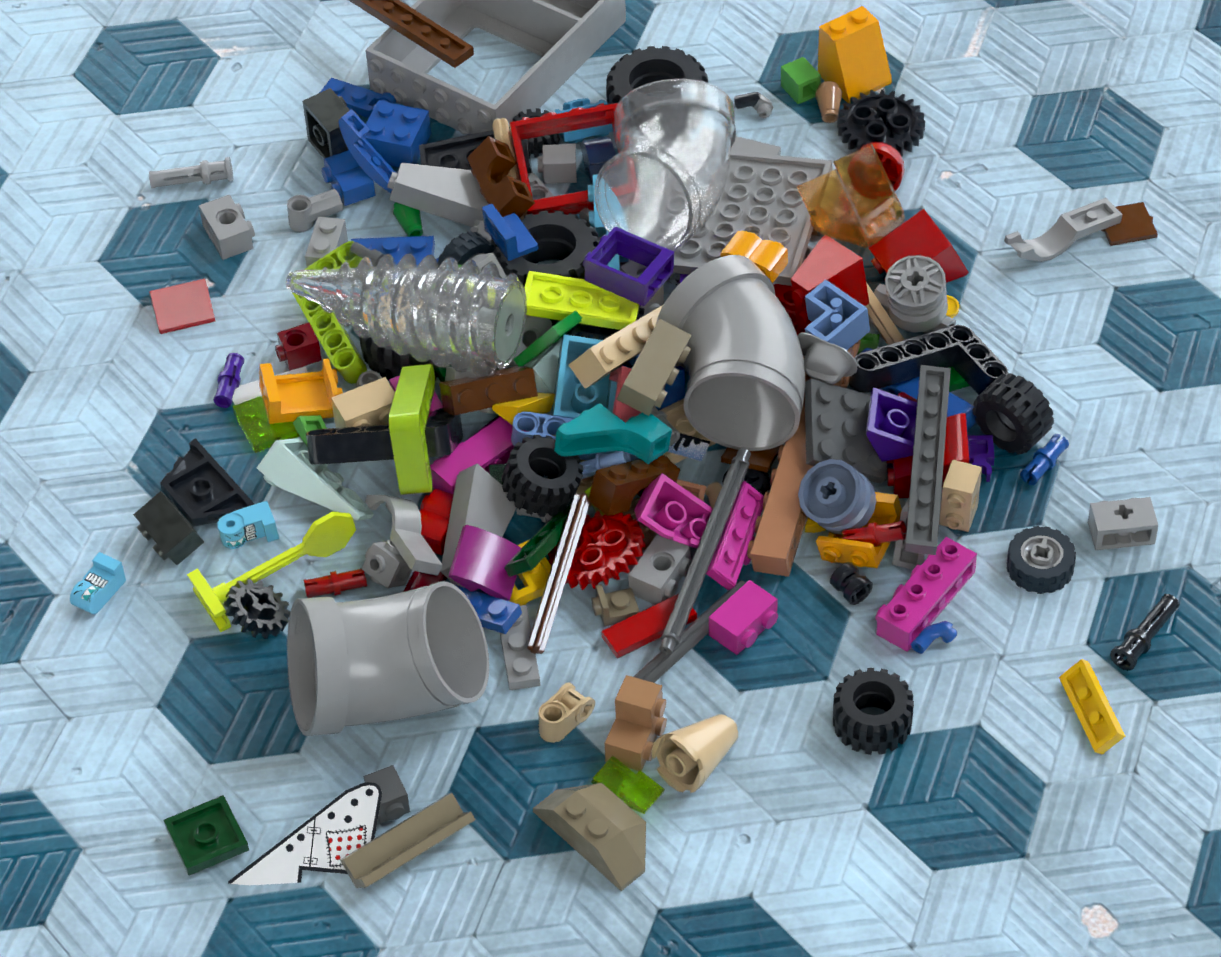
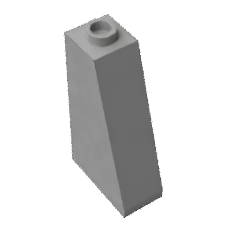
[387,163,488,227]
[440,464,517,588]

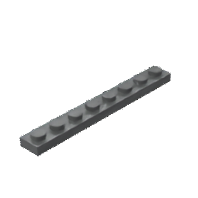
[905,365,951,555]

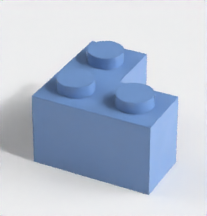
[805,279,870,350]

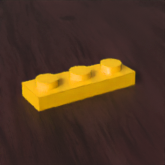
[1059,659,1125,755]

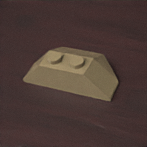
[533,783,646,891]

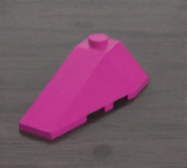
[634,473,755,565]

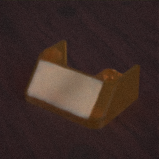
[797,144,905,248]

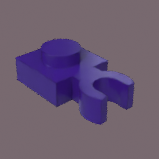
[967,435,995,482]

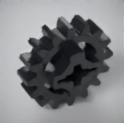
[223,578,291,639]

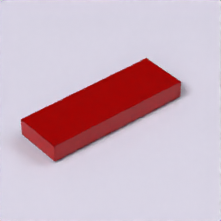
[601,594,697,659]

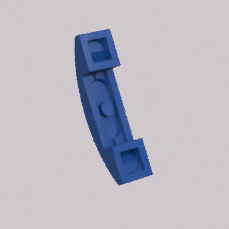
[338,109,396,193]

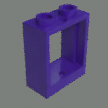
[583,226,674,306]

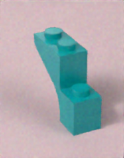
[554,403,672,464]

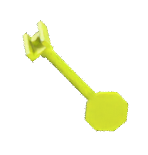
[187,512,356,632]

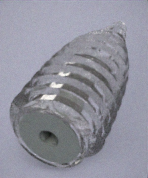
[286,254,527,377]

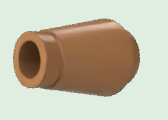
[815,81,842,123]

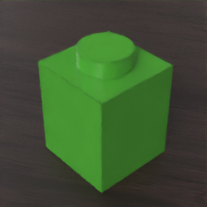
[781,57,821,104]

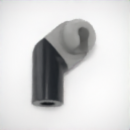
[734,92,773,118]

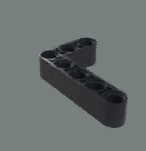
[848,325,1008,395]
[306,408,463,464]

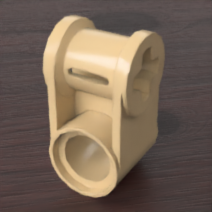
[538,682,595,743]

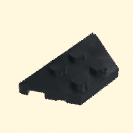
[160,438,254,527]

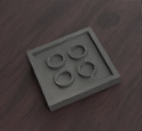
[804,379,887,484]

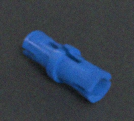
[1020,434,1069,485]

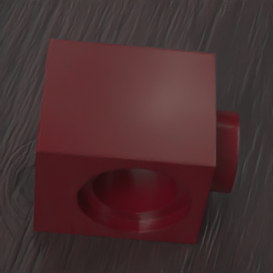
[275,322,322,371]

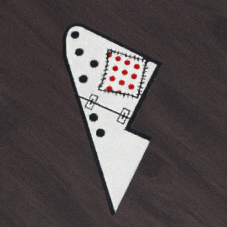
[228,782,382,885]

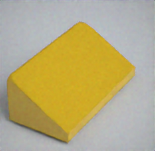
[492,392,555,425]

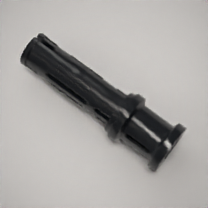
[1110,594,1180,671]

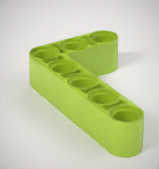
[289,241,371,384]
[389,364,435,495]

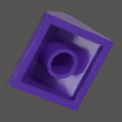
[866,387,917,462]

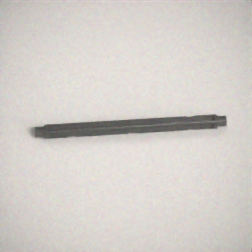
[659,448,751,655]

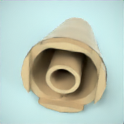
[652,714,738,793]

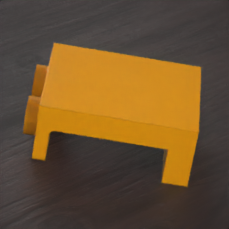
[259,359,343,424]
[816,492,902,569]

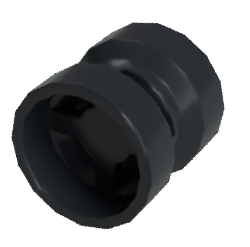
[830,562,873,605]

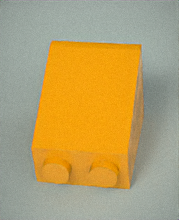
[818,6,892,103]

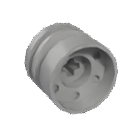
[885,255,948,333]

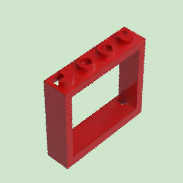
[510,103,637,215]

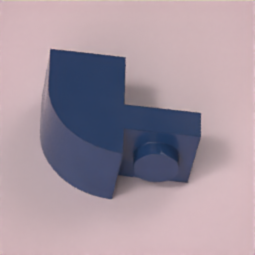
[580,136,620,187]

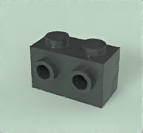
[133,491,204,565]

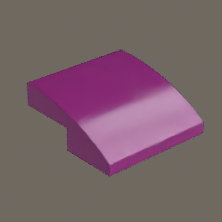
[448,525,522,601]

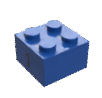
[364,100,431,167]

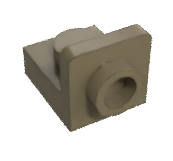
[591,584,640,627]

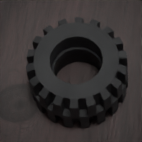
[973,373,1054,455]
[501,435,583,517]
[833,668,914,755]

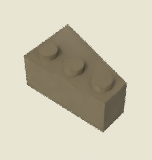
[617,318,691,416]

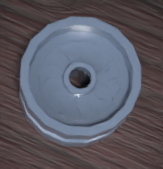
[798,459,876,535]

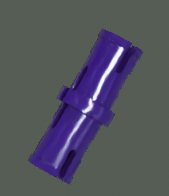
[213,353,245,408]

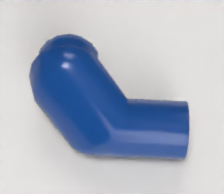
[911,621,957,654]

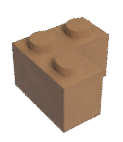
[604,675,667,772]

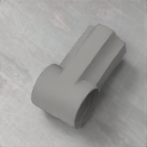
[287,189,343,232]

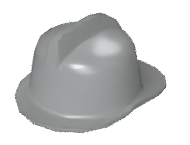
[798,333,858,385]

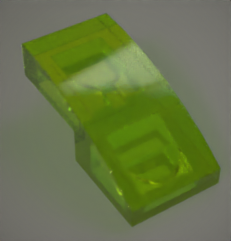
[591,756,665,814]

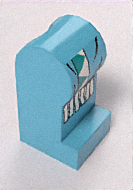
[217,501,279,549]
[70,552,126,614]

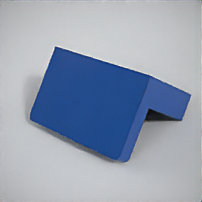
[482,204,538,261]

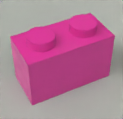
[709,580,778,655]

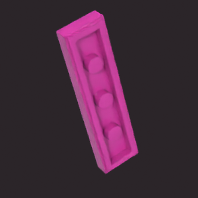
[706,481,764,590]

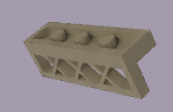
[340,793,476,888]

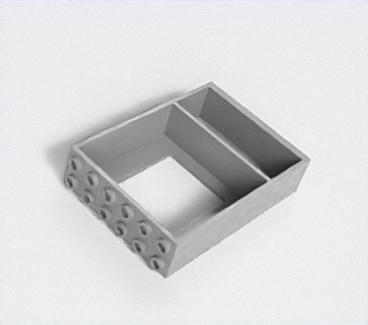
[365,0,626,135]

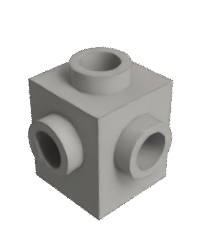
[361,540,412,588]

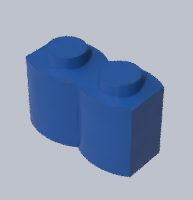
[321,150,376,206]

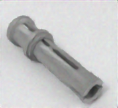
[149,157,234,188]

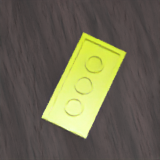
[522,271,640,330]

